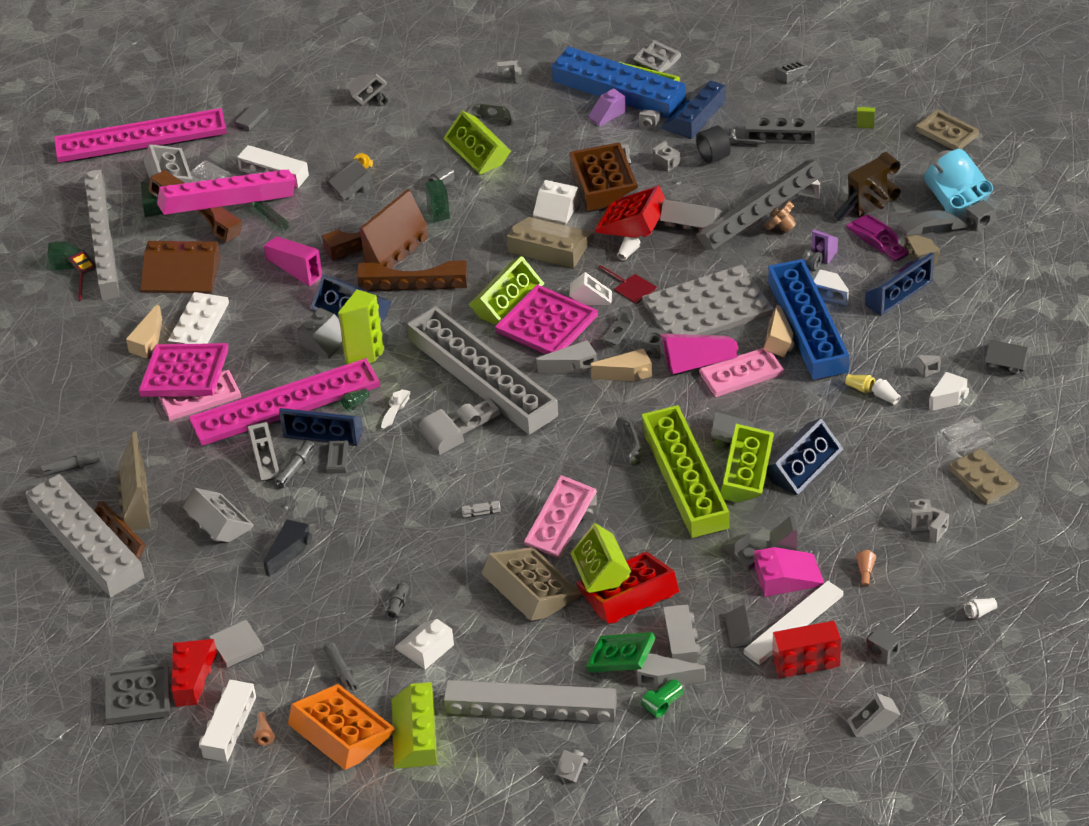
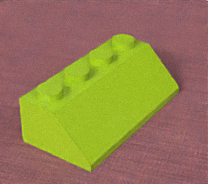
[443,110,511,174]
[469,256,544,325]
[338,289,384,365]
[720,424,774,503]
[570,523,631,593]
[391,682,437,769]

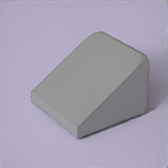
[917,355,941,378]

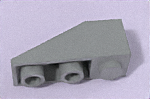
[536,340,597,373]
[637,654,706,689]

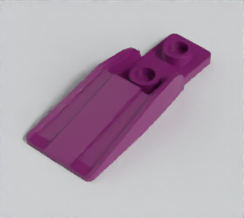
[846,214,908,262]

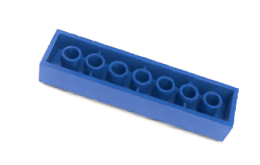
[551,46,686,119]
[768,259,850,380]

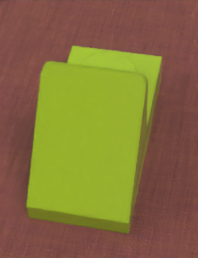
[857,107,875,128]

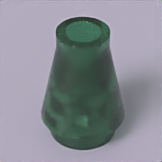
[341,388,370,410]

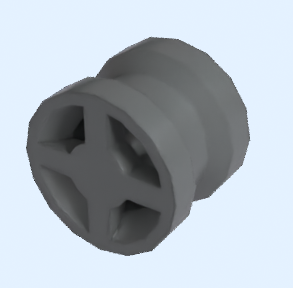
[802,249,823,270]

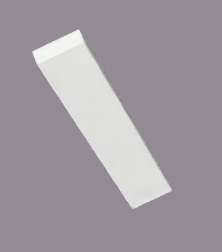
[744,581,843,665]

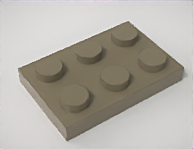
[916,109,979,150]
[949,448,1019,504]

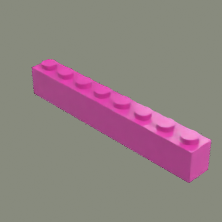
[157,169,296,214]

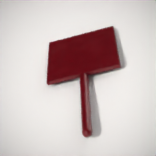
[599,265,658,304]

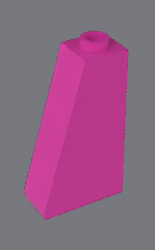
[264,236,322,286]
[661,334,738,374]

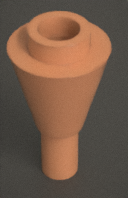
[856,550,876,587]
[253,712,275,746]

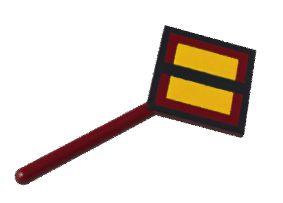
[68,250,96,301]

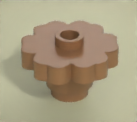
[763,200,796,233]

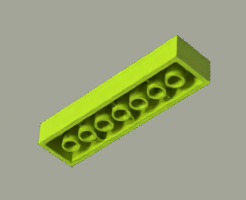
[641,405,730,538]

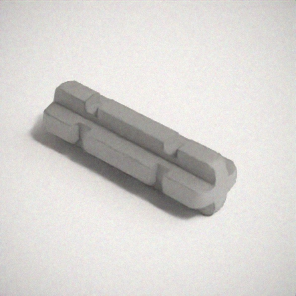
[462,500,501,518]

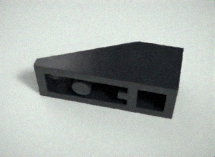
[263,519,312,576]

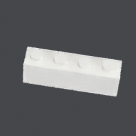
[237,145,309,188]
[199,680,256,762]

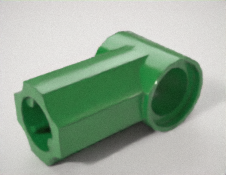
[641,679,684,718]

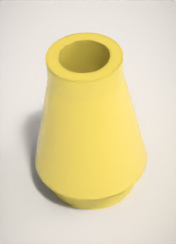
[845,374,875,394]

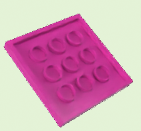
[495,284,598,354]
[139,343,229,397]

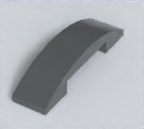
[897,210,967,236]

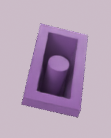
[588,88,625,127]
[811,229,838,264]

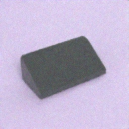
[725,605,751,648]

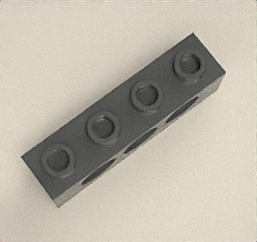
[745,116,816,144]

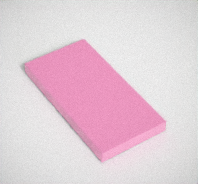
[699,347,784,397]
[158,370,241,421]
[524,475,597,559]

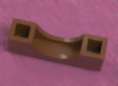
[322,217,372,261]

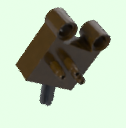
[834,152,901,221]

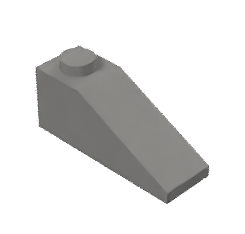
[248,422,280,482]

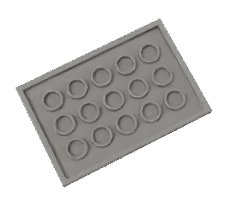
[642,265,774,335]

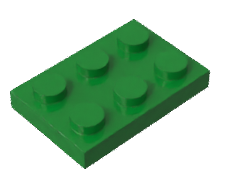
[586,632,656,673]

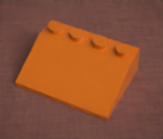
[288,684,396,770]

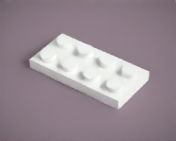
[168,292,229,344]

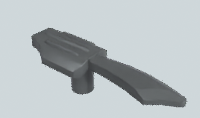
[727,129,765,146]

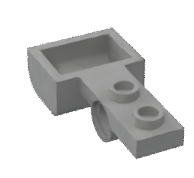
[419,398,500,455]

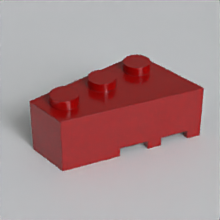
[172,639,218,707]

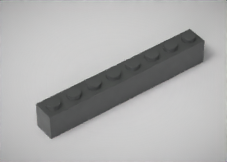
[696,160,824,250]

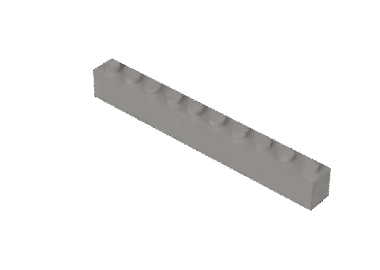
[84,170,120,300]

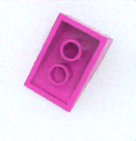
[754,547,824,597]

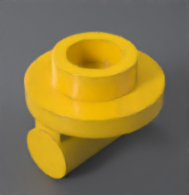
[353,153,373,169]

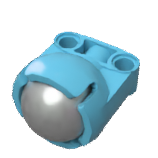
[923,149,993,216]

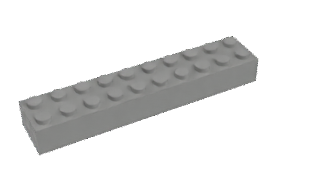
[407,306,558,435]

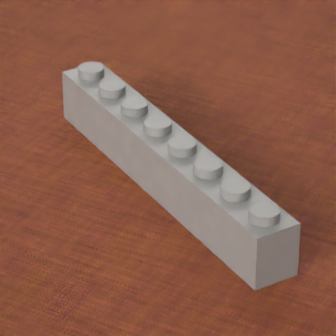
[444,680,617,722]

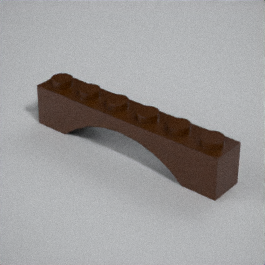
[148,170,242,243]
[357,260,468,291]

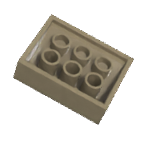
[507,217,595,269]
[117,432,150,531]
[481,547,583,621]

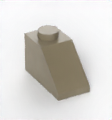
[904,235,940,266]

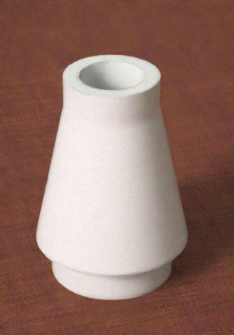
[617,237,640,261]
[871,379,901,405]
[964,598,997,619]

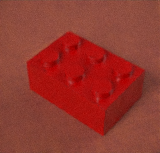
[772,620,841,678]

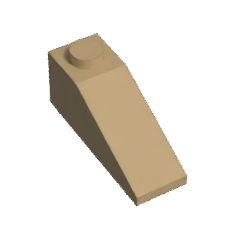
[126,305,162,359]
[763,305,794,357]
[590,348,652,381]

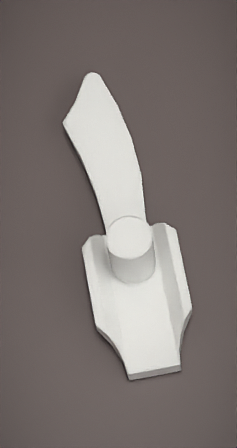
[381,389,410,429]

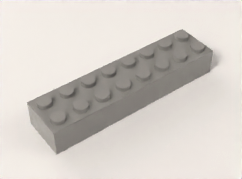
[25,474,145,598]

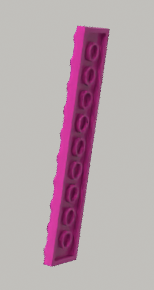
[54,108,227,163]
[189,358,380,446]

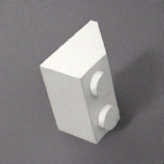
[533,180,579,225]
[395,619,454,669]

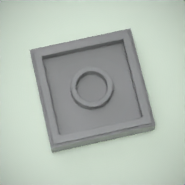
[209,620,265,667]

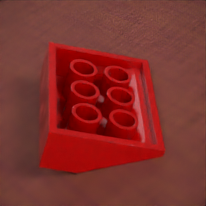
[595,185,666,238]
[576,551,680,624]

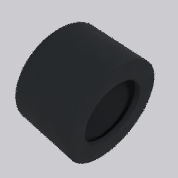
[696,125,731,164]

